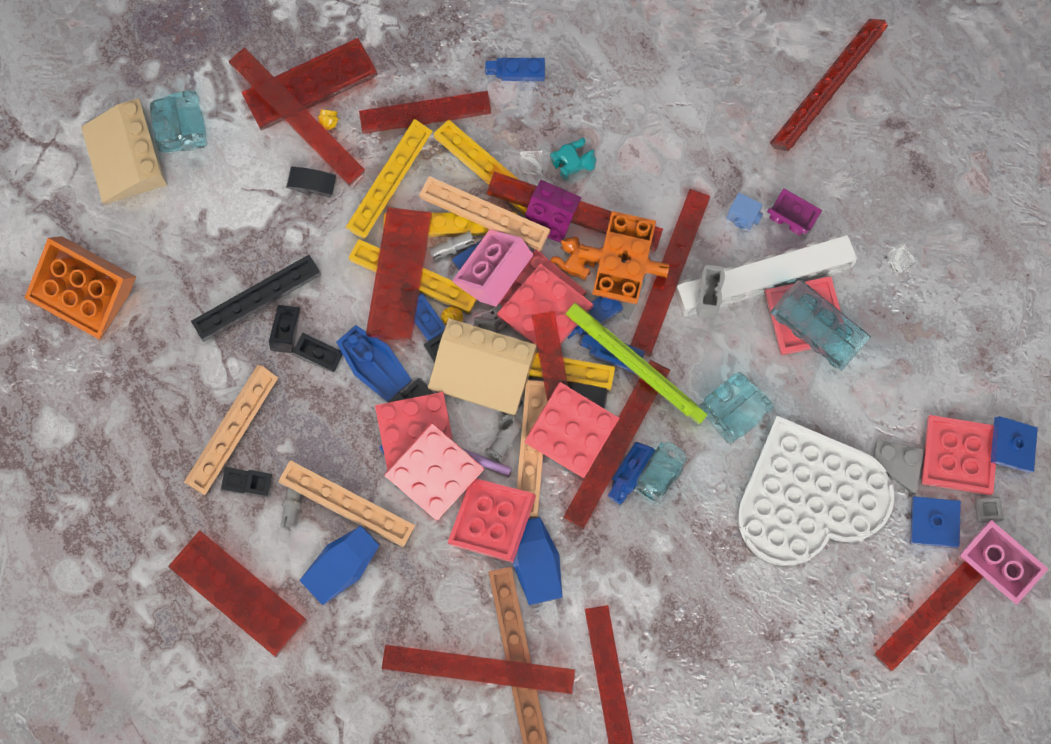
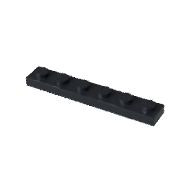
[191,254,321,342]

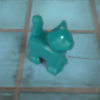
[550,138,597,181]

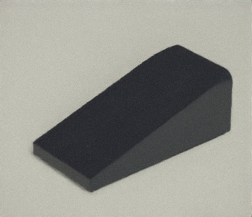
[269,305,300,353]
[291,333,343,373]

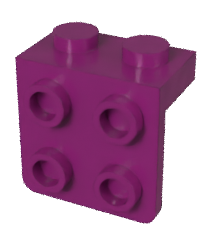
[524,179,582,243]
[767,188,823,236]

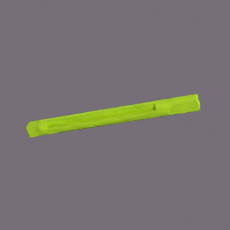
[565,302,708,425]

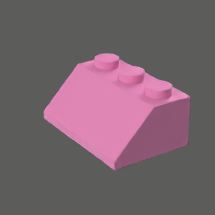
[452,229,533,307]
[960,520,1048,605]

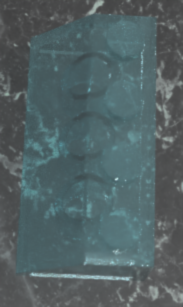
[770,279,871,371]

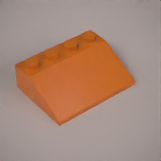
[24,236,137,339]

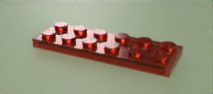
[241,38,378,131]
[366,207,432,342]
[168,530,307,657]

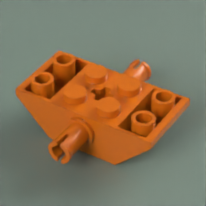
[578,211,670,305]

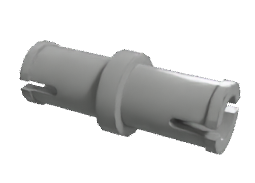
[429,231,475,261]
[280,488,301,530]

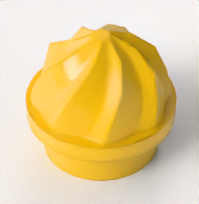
[317,109,339,130]
[441,307,464,326]

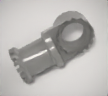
[484,414,522,463]

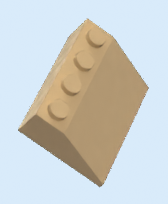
[81,98,167,205]
[428,318,537,416]

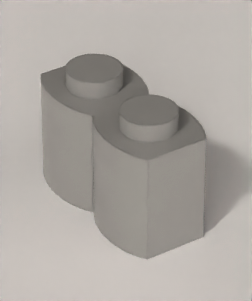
[696,265,725,319]

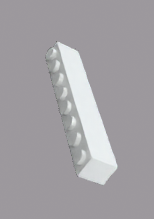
[675,235,857,317]

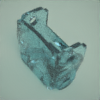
[150,90,207,153]
[699,372,774,445]
[635,442,687,505]

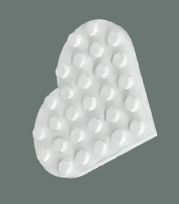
[738,416,894,566]

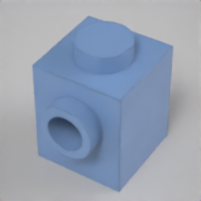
[726,193,764,231]

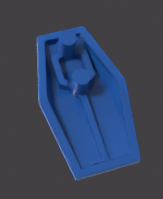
[336,325,412,402]
[513,517,563,606]
[299,525,380,605]

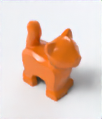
[551,236,597,281]

